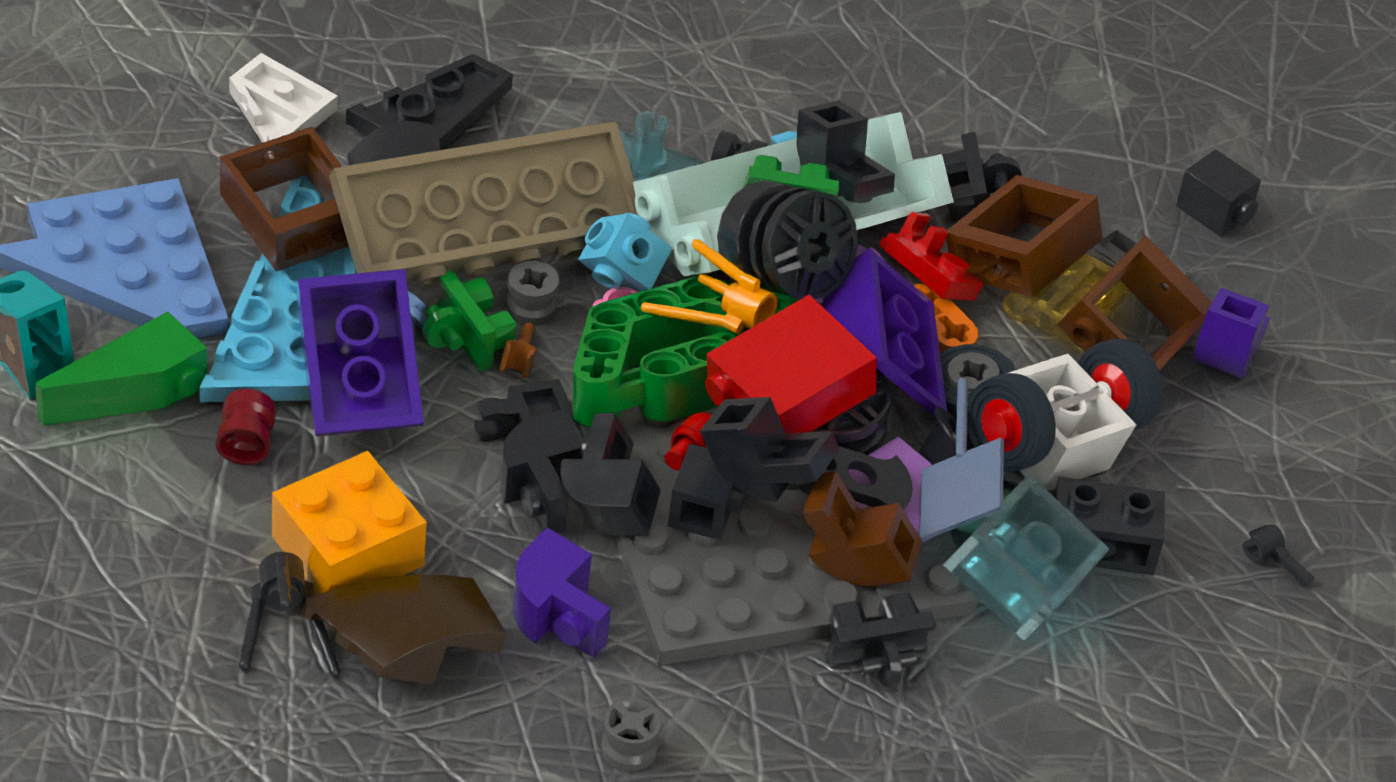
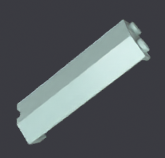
[632,112,954,276]

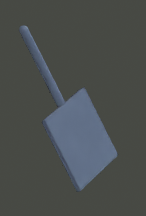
[919,378,1004,541]

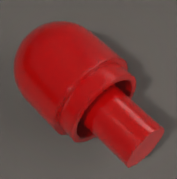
[664,412,712,470]

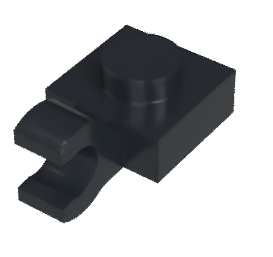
[474,379,575,442]

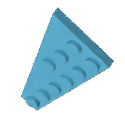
[200,166,355,402]

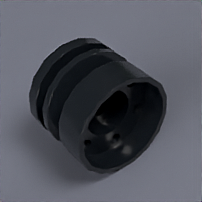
[717,180,858,300]

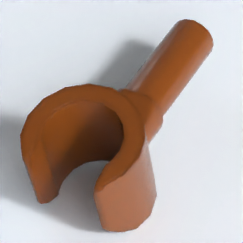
[499,323,537,378]

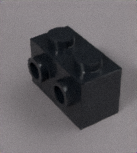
[1047,476,1165,575]

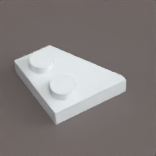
[229,53,338,153]

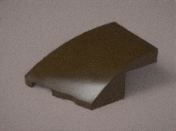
[302,575,507,685]

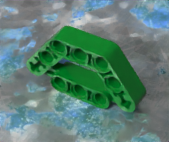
[573,277,800,427]

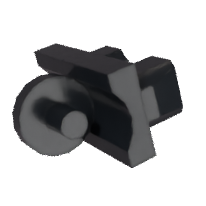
[942,132,1022,221]
[826,592,936,687]

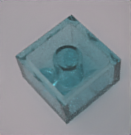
[943,474,1109,641]

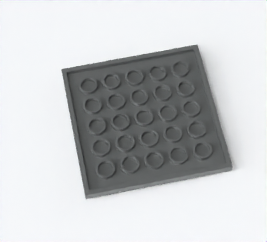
[574,397,978,666]

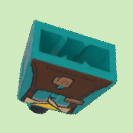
[0,270,74,400]

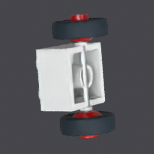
[967,339,1163,494]

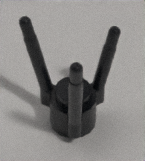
[239,552,340,677]

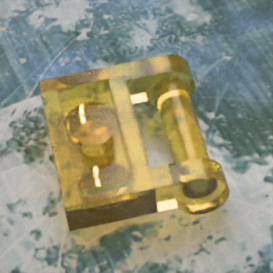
[1002,254,1131,349]

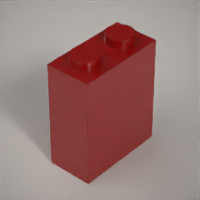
[705,295,877,433]

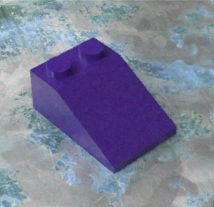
[821,249,947,417]
[297,269,424,437]

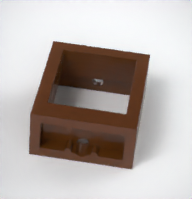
[220,127,349,272]
[946,175,1103,298]
[1057,235,1212,371]

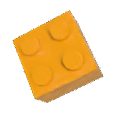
[272,451,427,595]

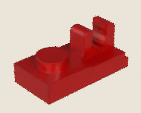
[879,212,983,301]

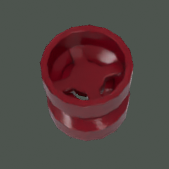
[215,389,277,465]

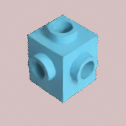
[578,213,672,292]

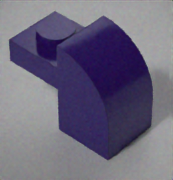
[1194,288,1270,379]
[513,527,611,658]

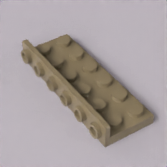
[329,121,639,286]

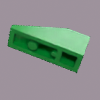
[35,311,208,426]

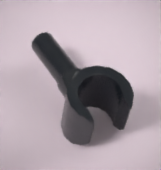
[1243,525,1315,587]

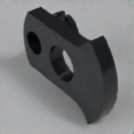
[798,446,913,510]

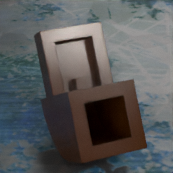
[803,471,922,586]

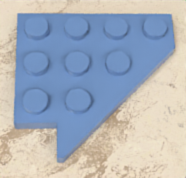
[0,178,229,339]

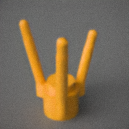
[641,239,777,334]

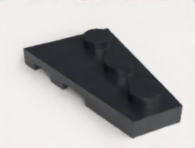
[346,54,513,150]

